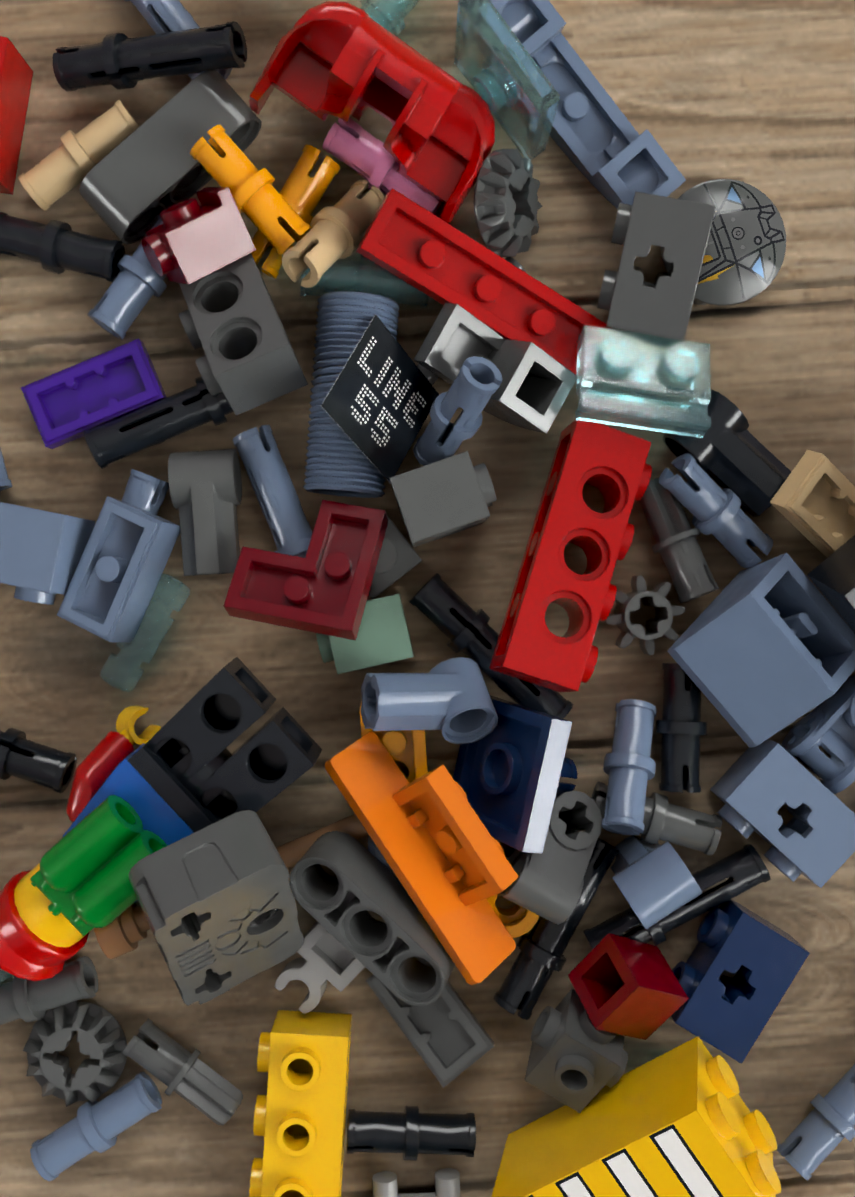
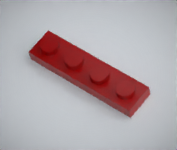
[356,188,610,384]

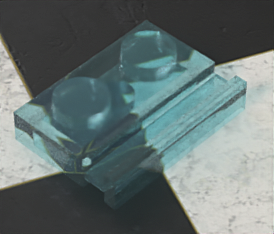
[575,325,711,438]

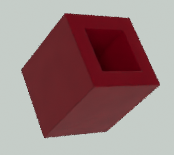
[568,933,689,1040]

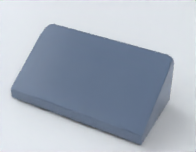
[57,496,180,642]

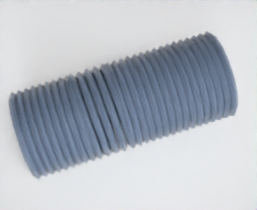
[303,292,400,498]

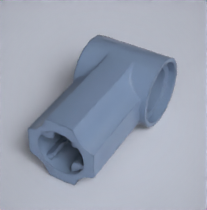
[361,657,498,744]
[611,835,702,930]

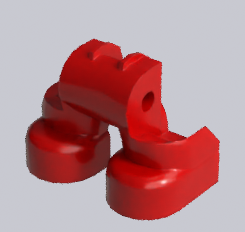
[249,1,495,224]

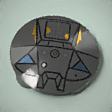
[660,179,786,306]

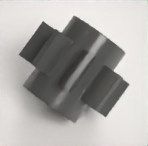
[602,575,685,655]

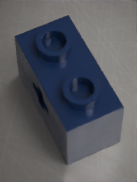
[671,899,810,1064]

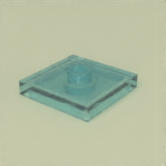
[454,0,560,160]

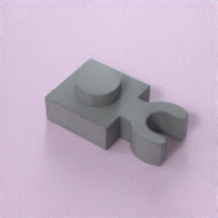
[274,921,365,1014]

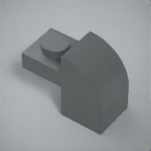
[414,303,578,434]

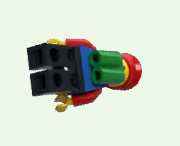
[0,657,322,981]

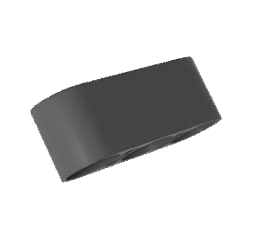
[79,70,262,245]
[289,831,455,1006]

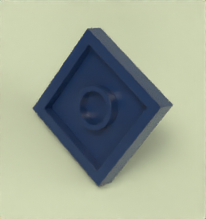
[453,695,578,854]

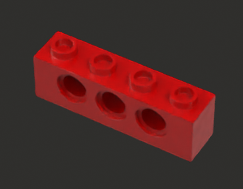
[489,416,652,693]

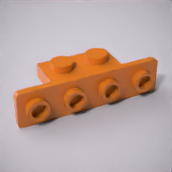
[324,731,519,985]

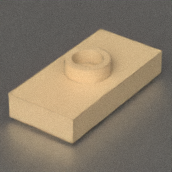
[770,450,855,558]

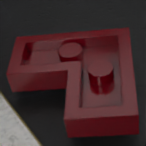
[223,500,388,641]

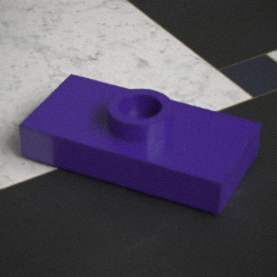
[21,338,167,449]

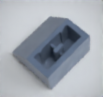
[667,553,855,748]

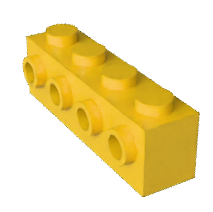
[249,1010,352,1197]

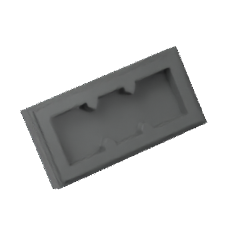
[366,957,495,1088]

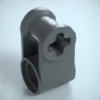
[498,791,602,925]

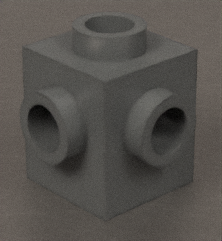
[525,989,628,1113]

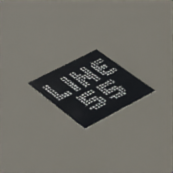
[321,314,439,483]

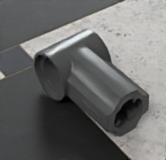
[168,448,242,576]

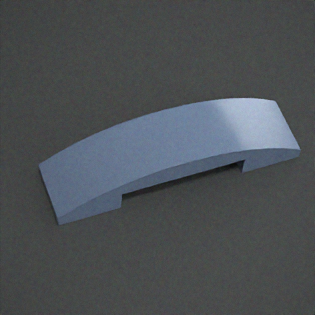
[473,0,686,209]

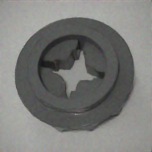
[474,148,542,257]
[23,1001,127,1107]

